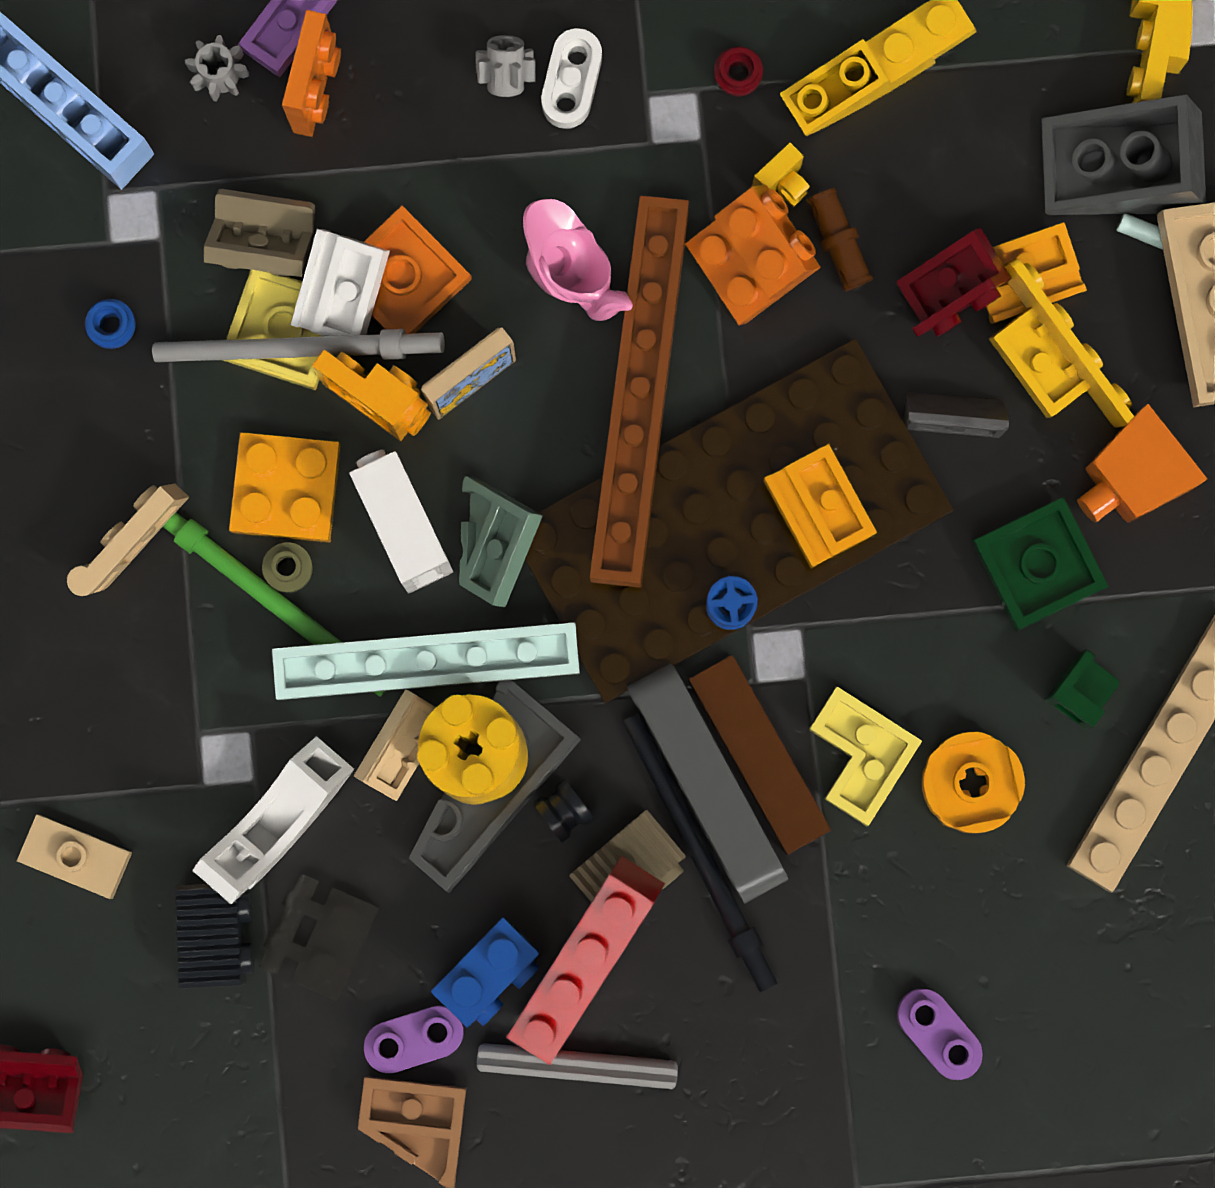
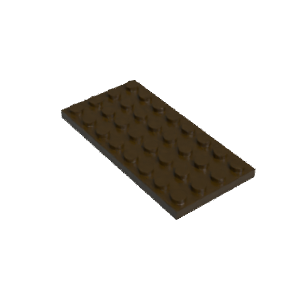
[525,339,954,704]

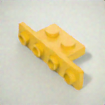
[989,259,1134,428]

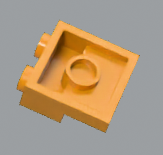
[312,350,431,442]

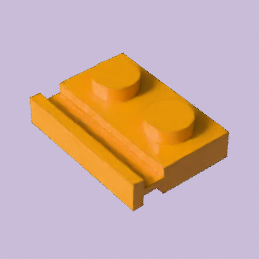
[986,222,1087,324]
[763,444,877,568]

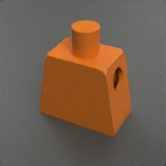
[1077,404,1207,523]

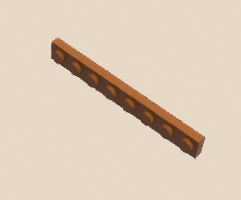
[590,196,690,588]

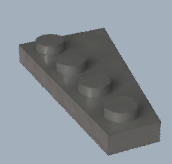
[409,680,581,893]

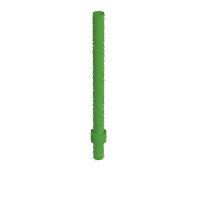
[163,512,386,697]

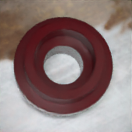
[714,47,763,96]

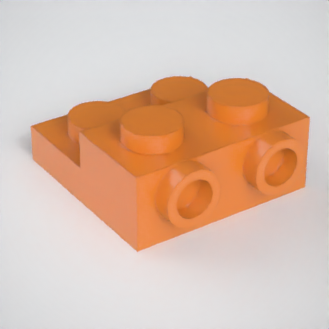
[685,185,821,325]

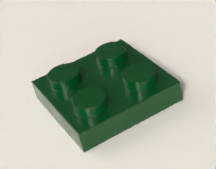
[971,497,1109,631]

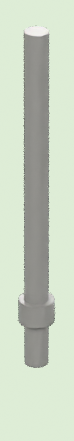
[152,329,445,362]

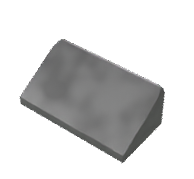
[903,392,1009,438]

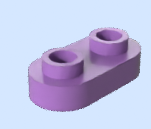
[896,988,983,1080]
[364,1005,464,1073]

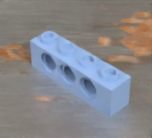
[0,12,154,190]

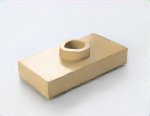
[354,689,436,801]
[17,814,132,899]

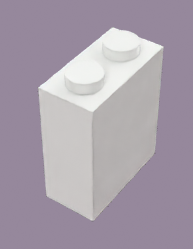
[349,450,453,593]

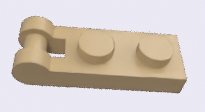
[67,483,189,596]

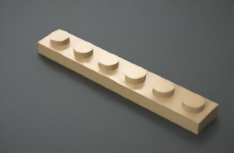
[1066,615,1215,892]

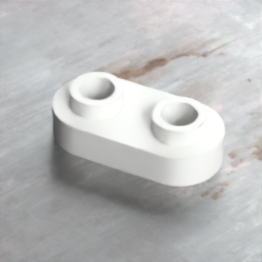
[541,28,602,128]

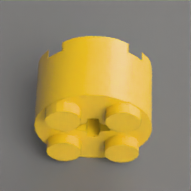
[417,695,528,805]

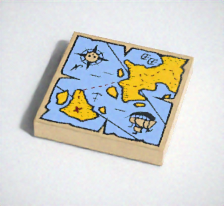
[421,327,516,420]

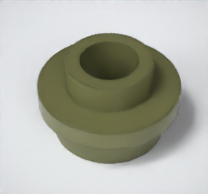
[262,542,313,593]

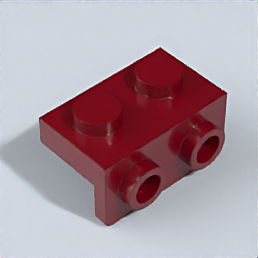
[896,227,1012,337]
[0,1045,83,1133]

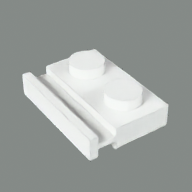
[291,229,390,336]

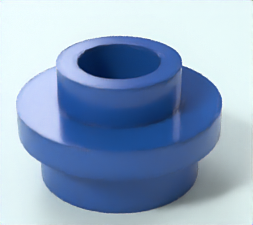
[85,299,136,349]

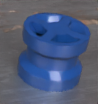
[706,576,758,630]

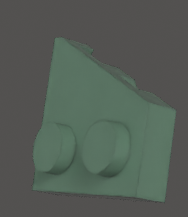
[459,476,543,607]

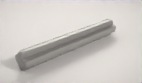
[477,1043,678,1089]

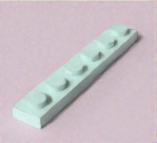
[272,623,580,700]

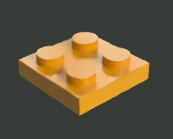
[229,432,341,543]

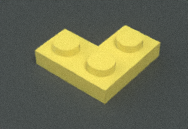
[809,687,922,826]

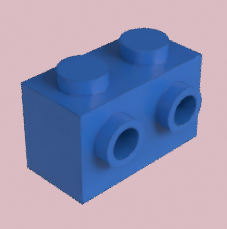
[431,917,541,1028]

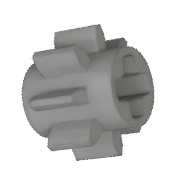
[185,35,249,101]
[476,35,535,97]

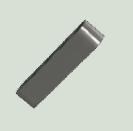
[627,662,788,904]

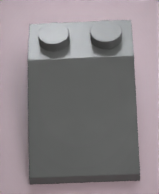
[1042,94,1206,215]

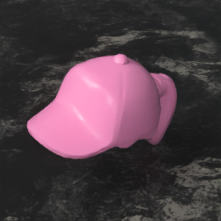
[523,199,633,321]

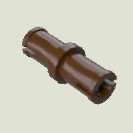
[806,188,873,292]

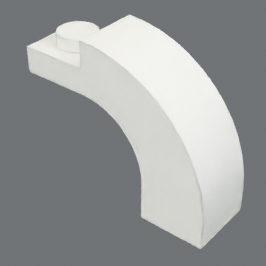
[192,736,354,904]

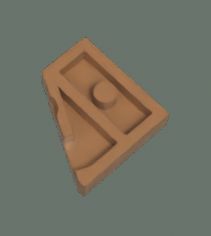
[358,1076,467,1188]

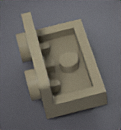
[204,189,315,277]

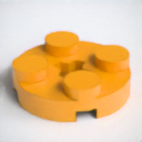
[922,732,1025,833]

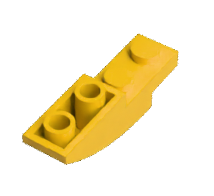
[780,0,976,136]
[1127,0,1193,103]

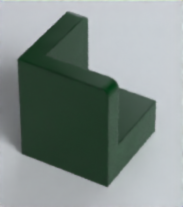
[1045,649,1120,730]

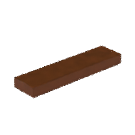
[688,655,831,855]

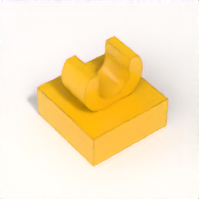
[752,143,810,207]

